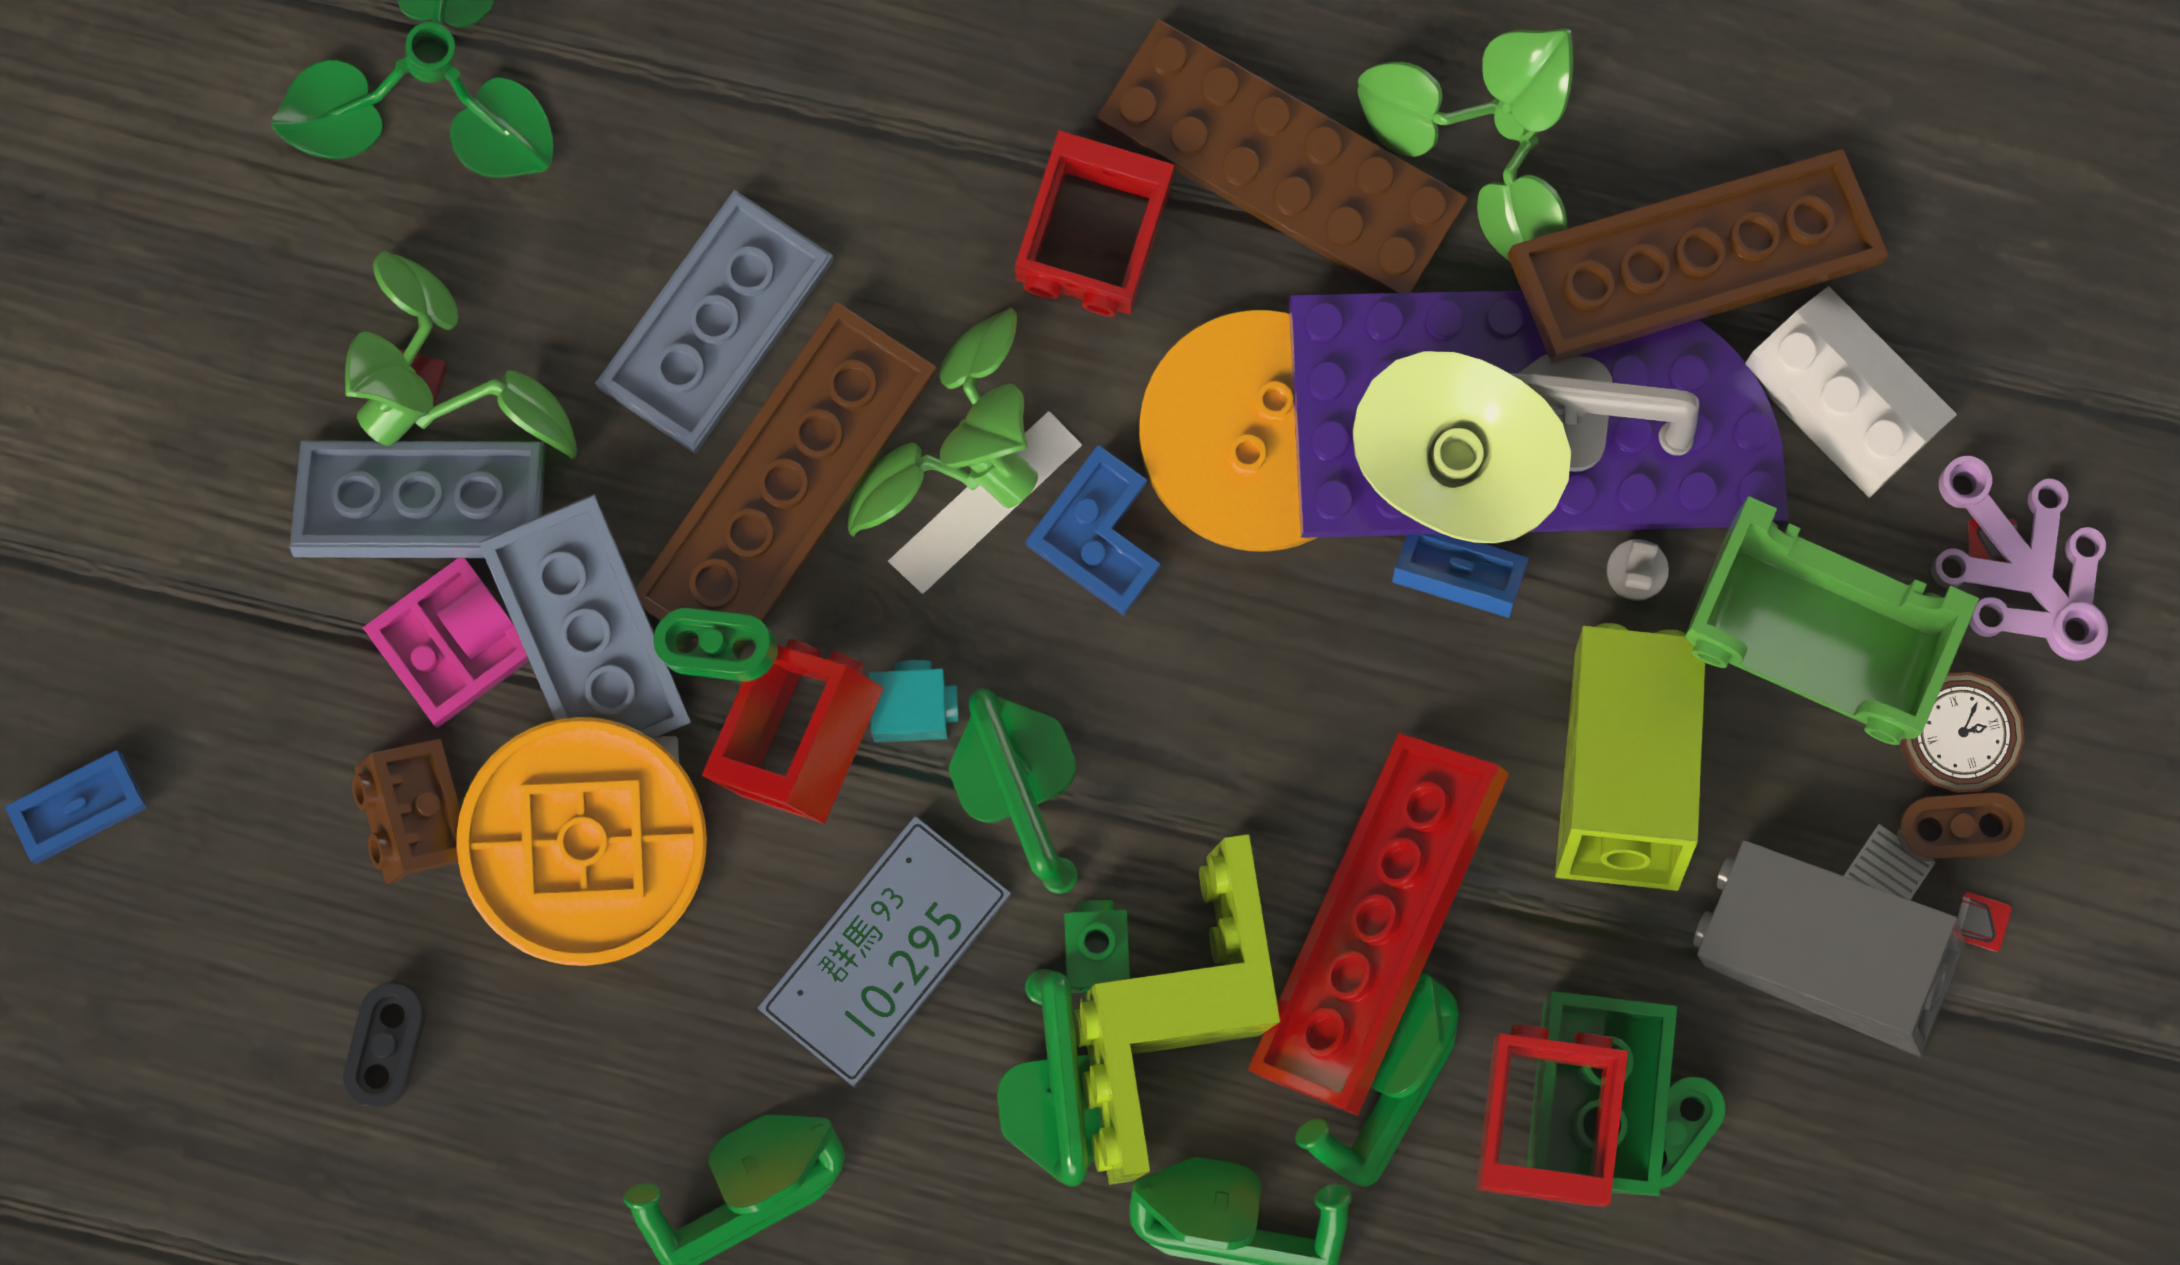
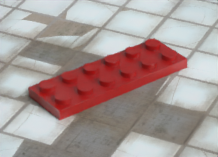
[1248,733,1509,1116]

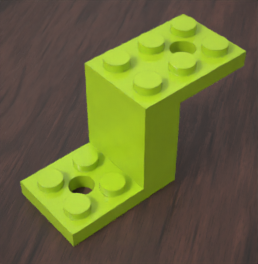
[1073,834,1280,1185]

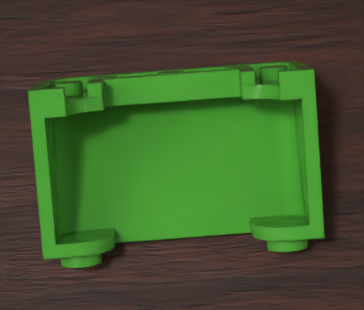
[1685,496,1979,745]

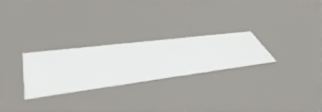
[887,411,1082,594]

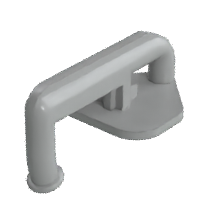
[1510,354,1699,472]

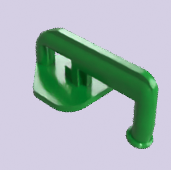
[949,688,1078,894]
[997,969,1100,1187]
[1295,974,1459,1187]
[624,1115,845,1265]
[1129,1157,1352,1265]

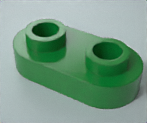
[653,608,777,681]
[1660,1077,1725,1189]

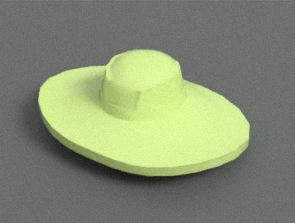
[1352,351,1571,543]

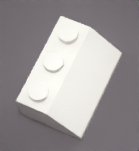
[1745,286,1957,498]

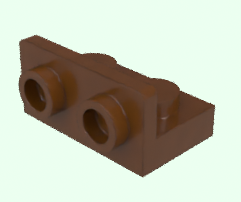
[352,739,461,884]

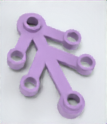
[1931,456,2108,661]

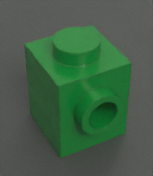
[1064,900,1130,993]

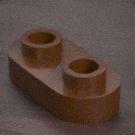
[1897,793,2025,861]

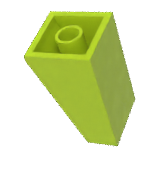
[1555,623,1705,891]

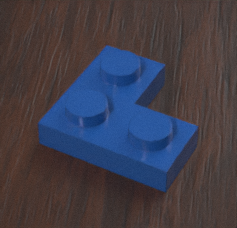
[1026,445,1161,617]

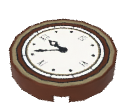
[1900,672,2025,795]

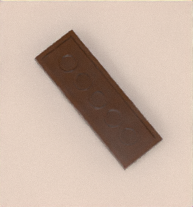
[1096,19,1468,293]
[1507,149,1889,363]
[636,302,937,657]

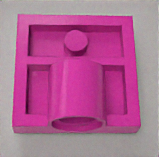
[362,558,529,728]

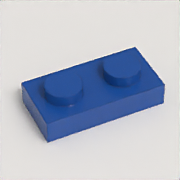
[1392,534,1529,618]
[4,750,148,864]

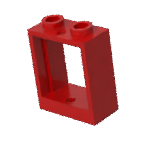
[1015,130,1174,317]
[702,639,884,824]
[1476,1024,1628,1207]

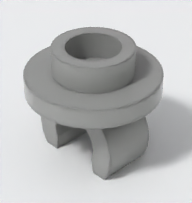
[1607,539,1669,601]

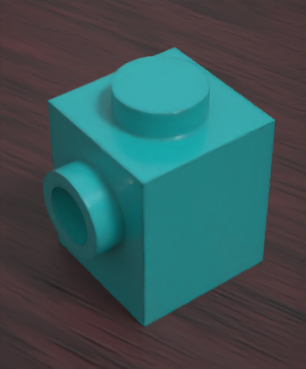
[869,660,959,743]

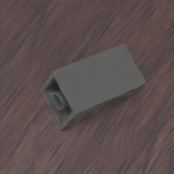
[1694,840,1966,1057]

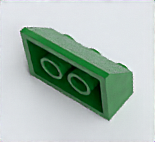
[1527,991,1677,1196]

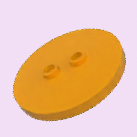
[1139,310,1318,551]
[457,717,707,966]

